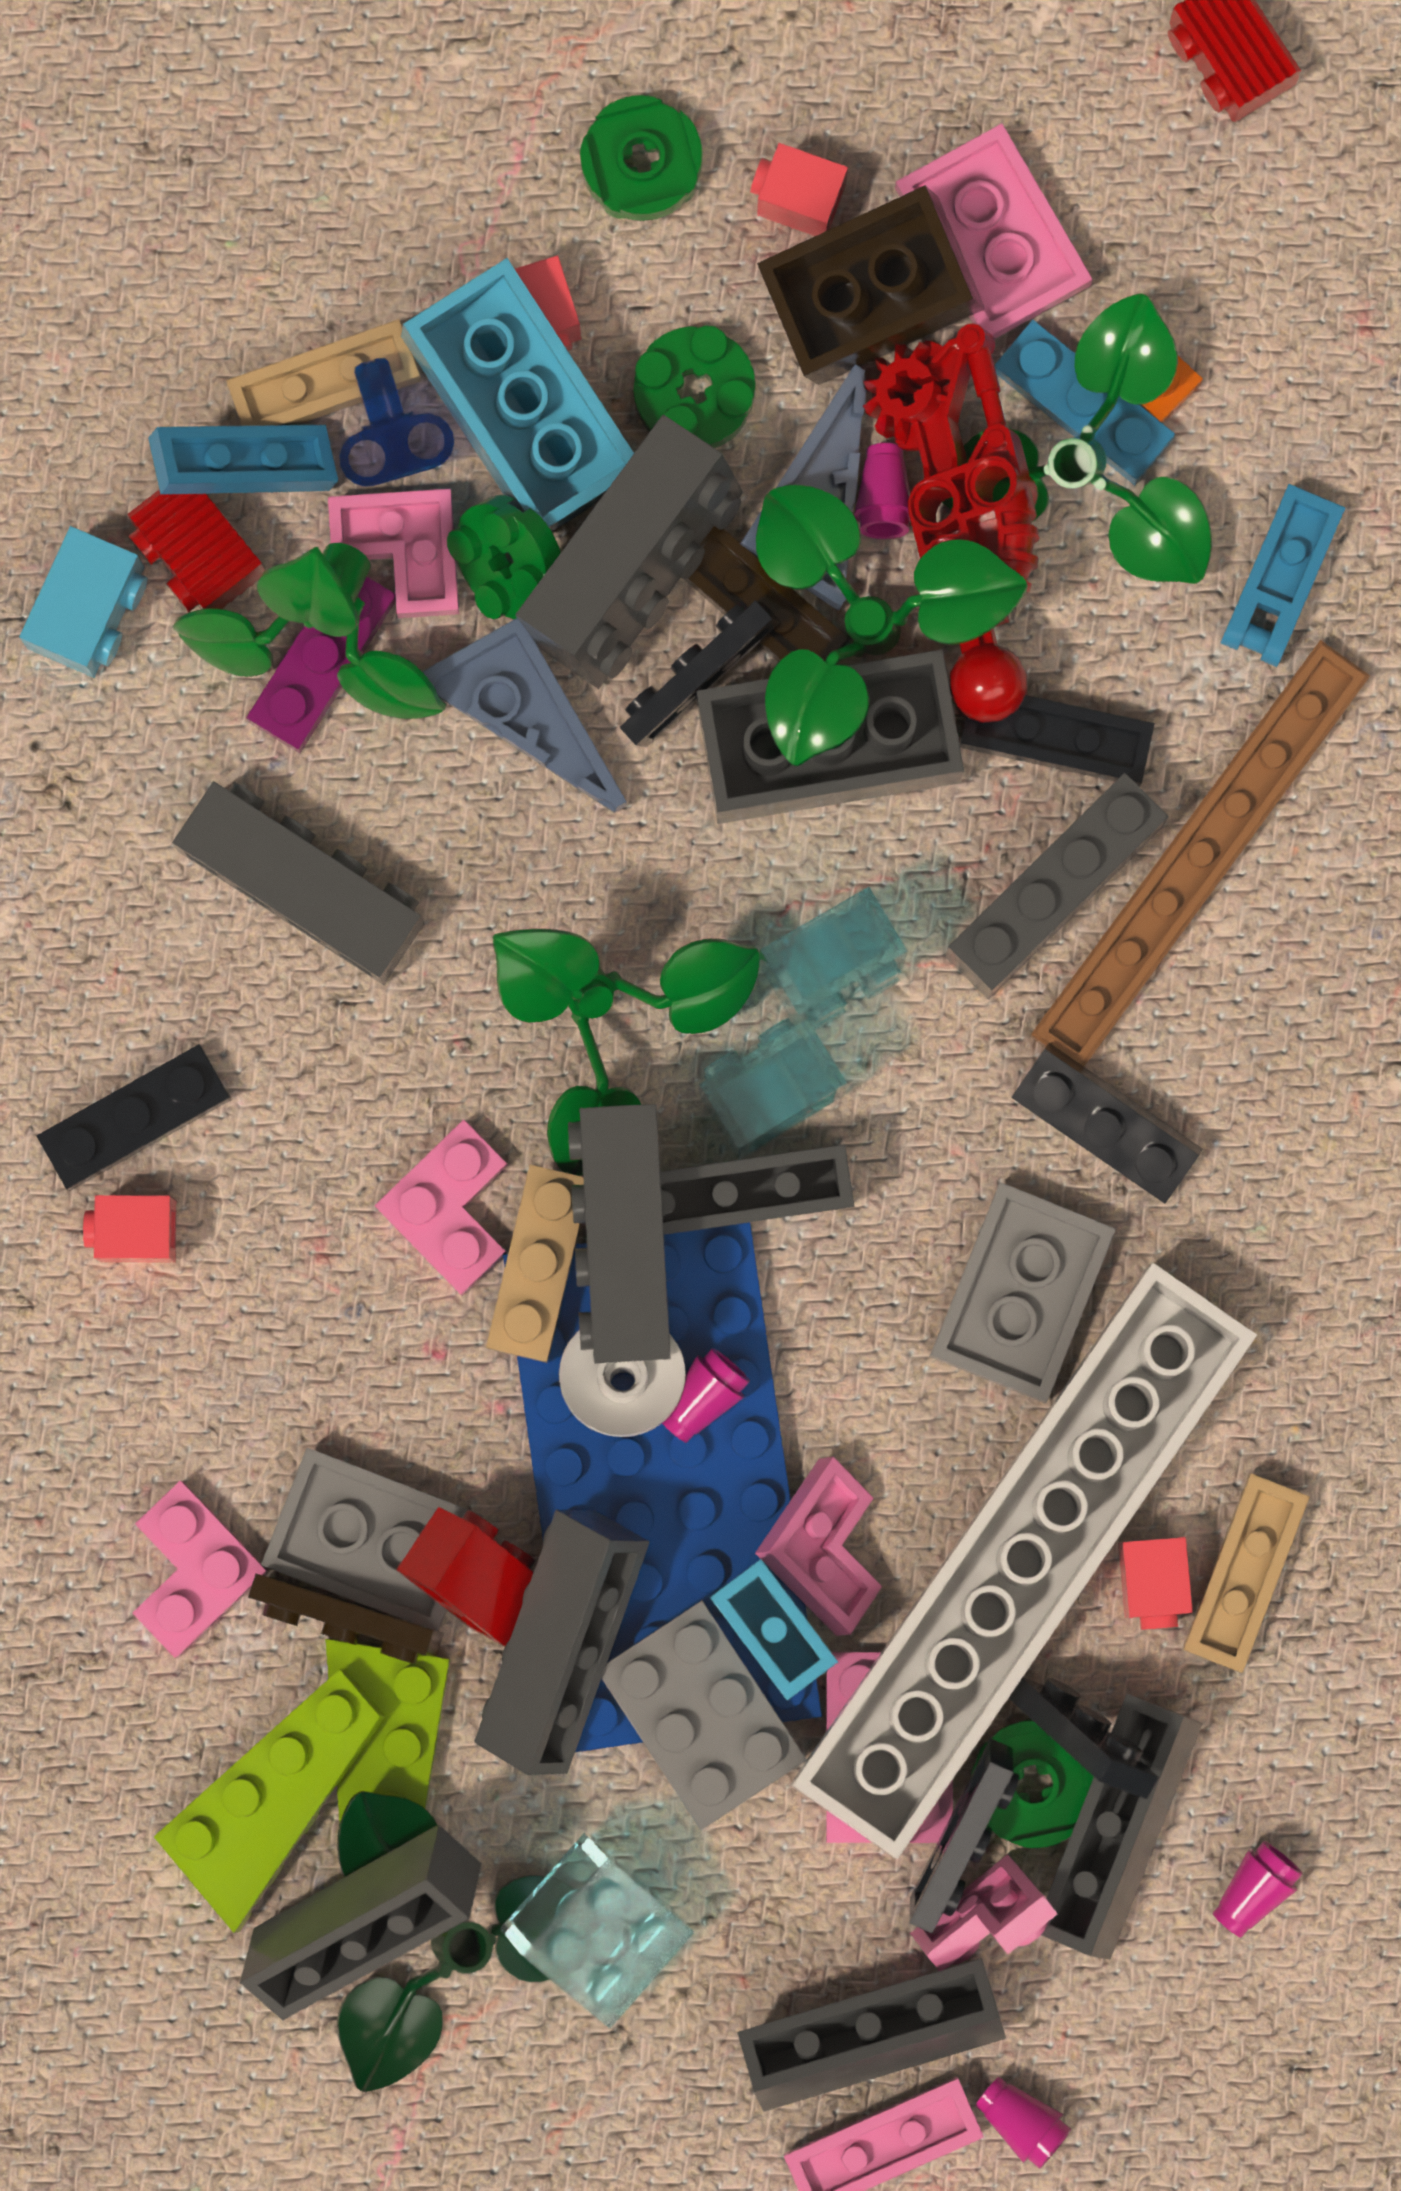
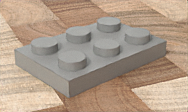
[929,1182,1116,1404]
[261,1448,483,1631]
[602,1601,807,1830]

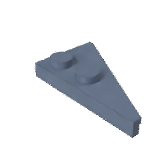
[740,364,866,610]
[422,618,627,813]

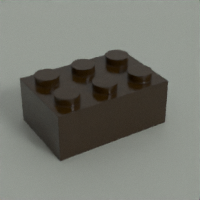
[757,185,985,385]

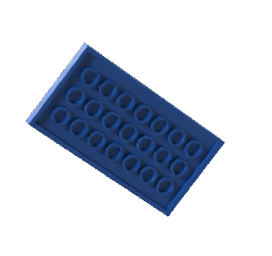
[503,1222,822,1752]

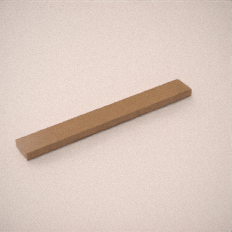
[1030,640,1370,1066]

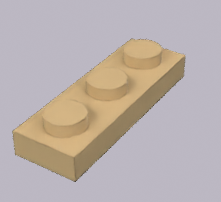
[226,319,421,426]
[486,1165,584,1363]
[1182,1474,1310,1673]

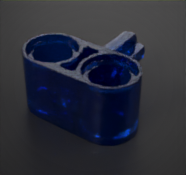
[338,358,454,487]

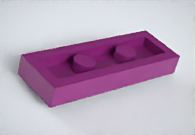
[246,577,396,753]

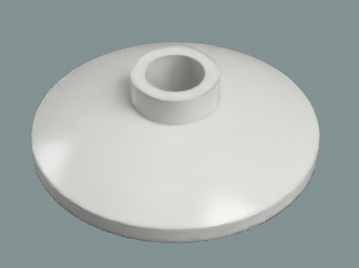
[559,1331,686,1437]

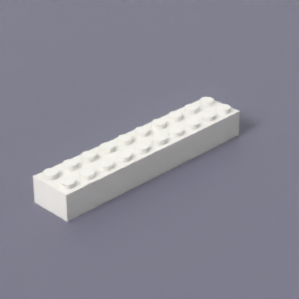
[790,1263,1257,1859]

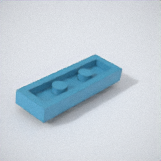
[995,319,1175,486]
[148,425,338,494]

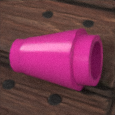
[854,443,911,539]
[662,1348,750,1443]
[1212,1841,1303,1938]
[975,2076,1072,2169]

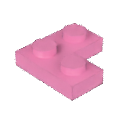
[328,489,459,618]
[374,1119,508,1296]
[755,1456,882,1636]
[133,1480,268,1658]
[910,1854,1058,1971]

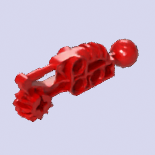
[863,323,1040,723]

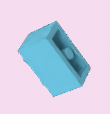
[19,526,148,678]
[710,1559,838,1700]

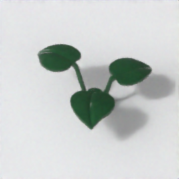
[337,1791,608,2092]

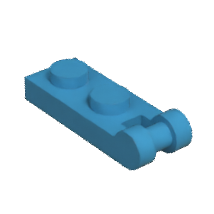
[1220,484,1345,667]

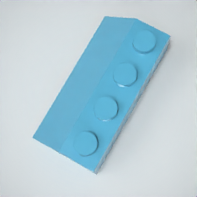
[401,258,634,532]

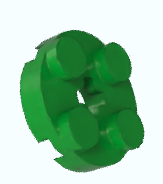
[580,95,703,221]
[633,325,756,448]
[447,495,561,619]
[970,1720,1094,1848]

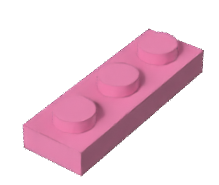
[783,2076,984,2191]

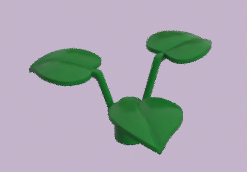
[942,294,1212,584]
[756,485,1028,766]
[173,543,448,719]
[493,929,760,1175]

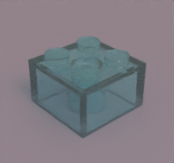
[759,887,908,1031]
[699,1018,847,1160]
[500,1833,694,2029]

